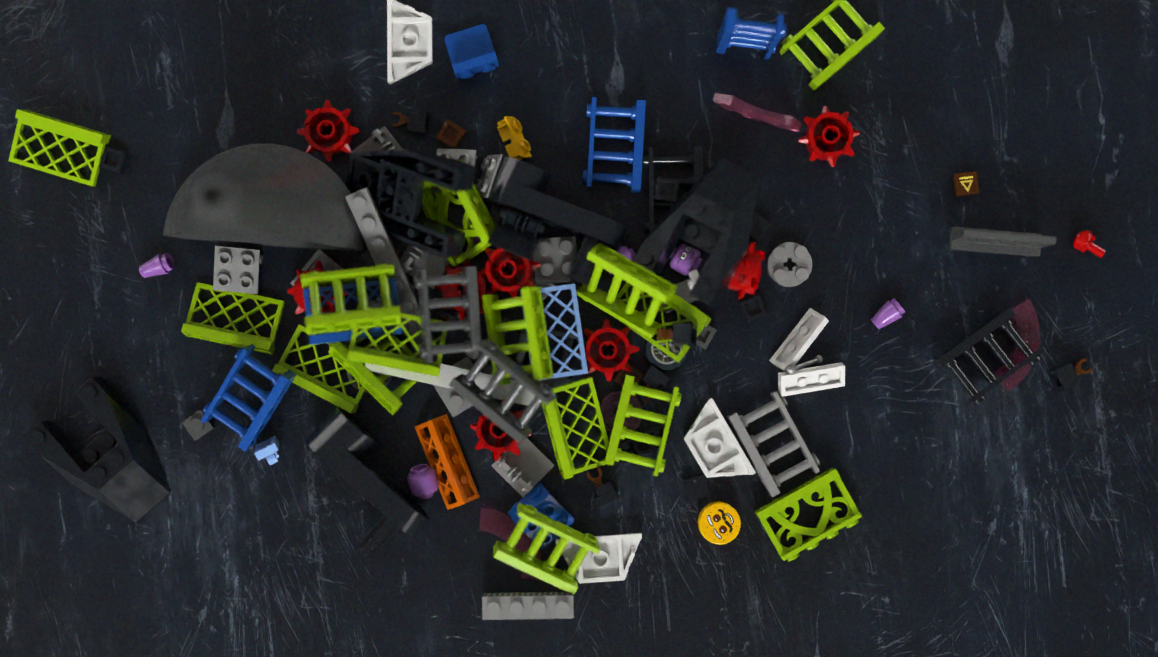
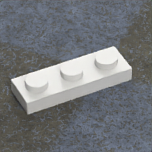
[769,308,829,372]
[778,362,845,397]

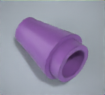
[139,252,175,278]
[870,298,905,330]

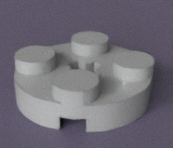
[767,242,812,287]

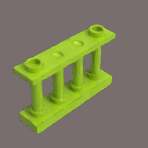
[779,0,885,91]
[576,243,677,338]
[301,263,401,335]
[482,287,554,386]
[328,335,418,415]
[604,375,682,477]
[493,503,600,595]

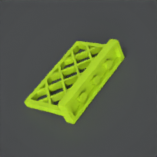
[8,109,111,187]
[181,282,285,355]
[611,282,711,363]
[347,305,447,377]
[272,324,375,413]
[541,376,609,480]

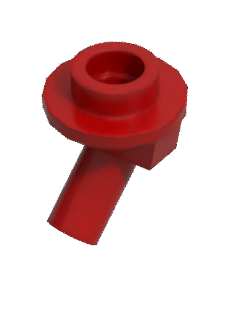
[1073,230,1106,258]

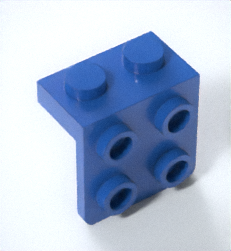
[444,24,499,79]
[508,482,574,549]

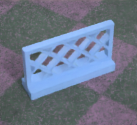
[520,284,588,380]

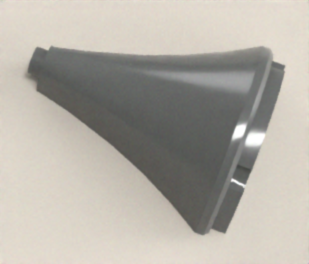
[163,143,365,253]

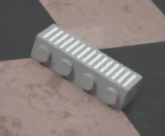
[482,592,574,620]

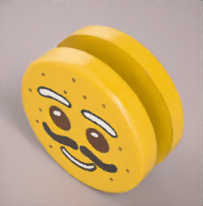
[698,501,741,545]

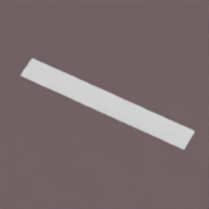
[365,348,535,406]

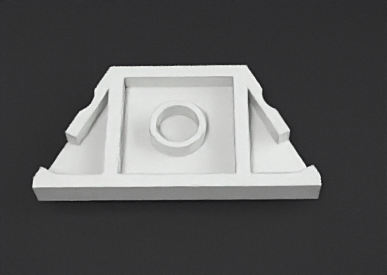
[387,0,433,84]
[683,398,756,478]
[555,533,642,584]

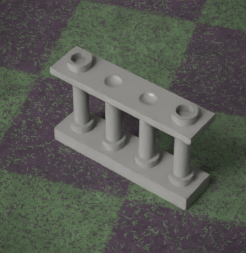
[727,391,820,497]

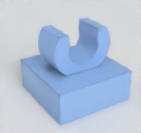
[254,435,280,465]

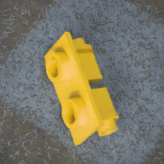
[497,116,532,161]

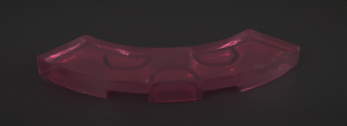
[713,93,802,131]
[994,299,1040,391]
[479,508,542,580]

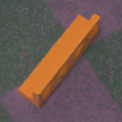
[415,414,480,510]

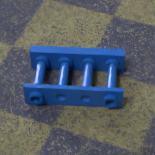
[716,8,786,59]
[583,97,646,193]
[201,344,297,451]

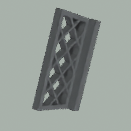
[949,227,1056,257]

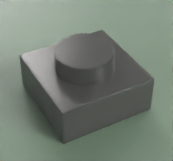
[694,324,717,350]
[182,409,215,441]

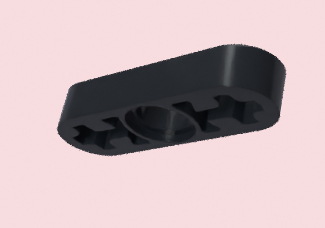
[618,424,674,464]

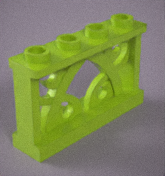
[421,160,496,267]
[754,468,862,562]

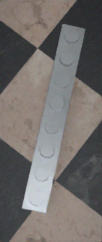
[345,187,437,359]

